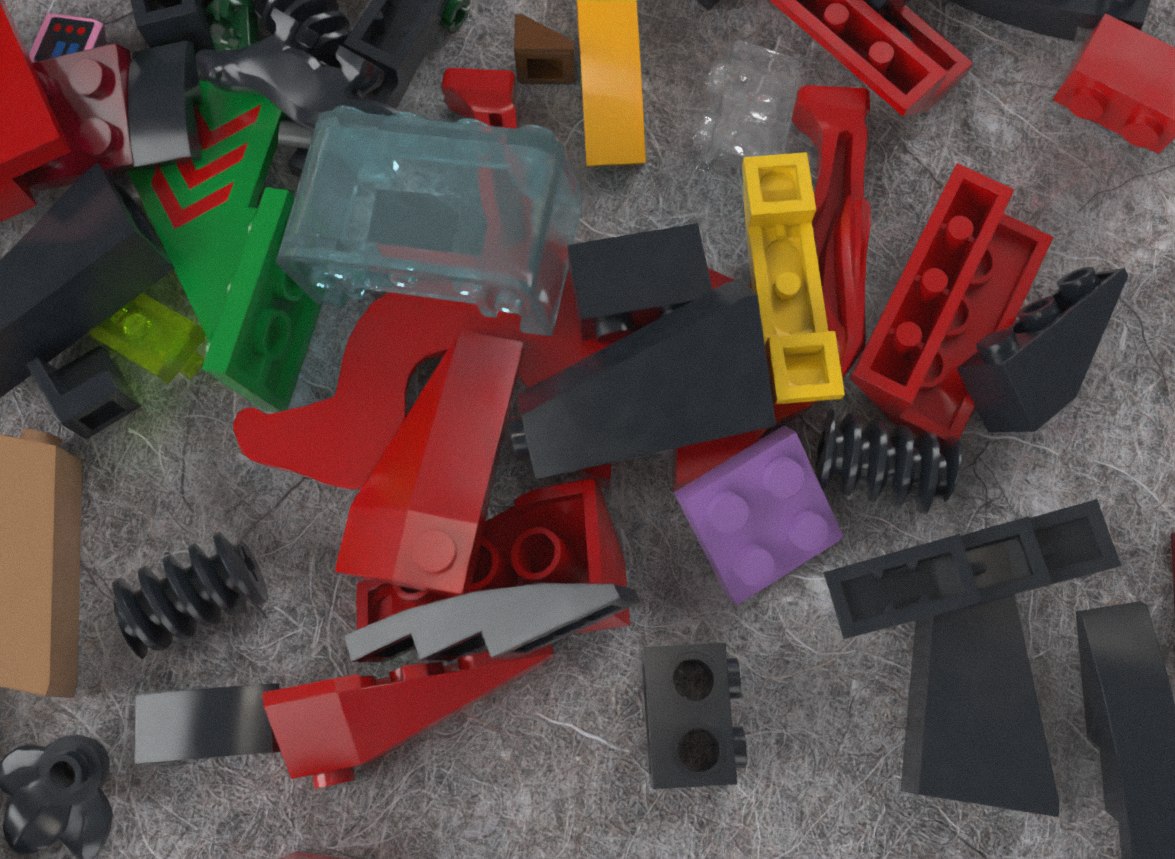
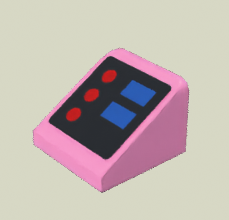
[29,13,106,63]

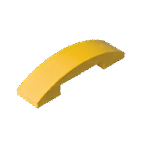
[742,152,845,404]

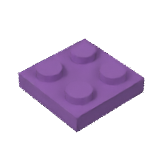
[674,425,844,606]

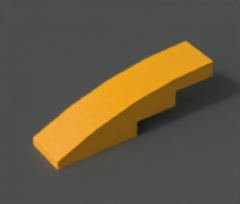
[576,0,646,168]

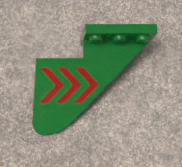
[128,80,341,413]

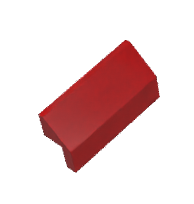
[0,0,71,223]
[769,0,973,117]
[850,163,1054,446]

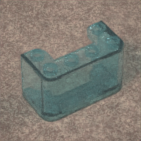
[276,106,584,337]

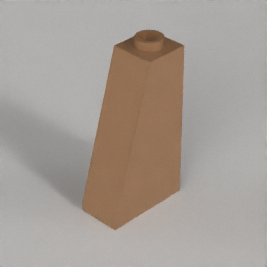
[0,428,82,698]

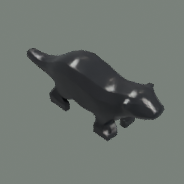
[195,8,420,133]

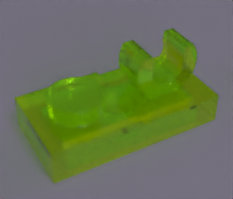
[86,293,206,385]

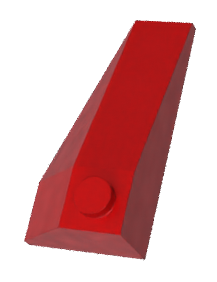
[334,330,524,597]
[356,478,630,634]
[262,644,555,789]

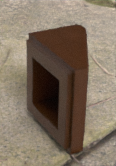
[514,14,575,84]

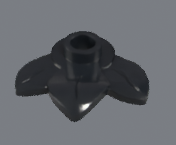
[0,734,113,859]

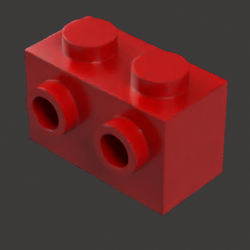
[1052,13,1175,154]

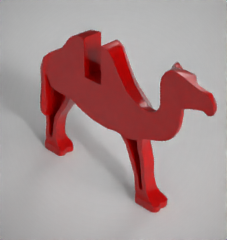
[233,68,871,492]

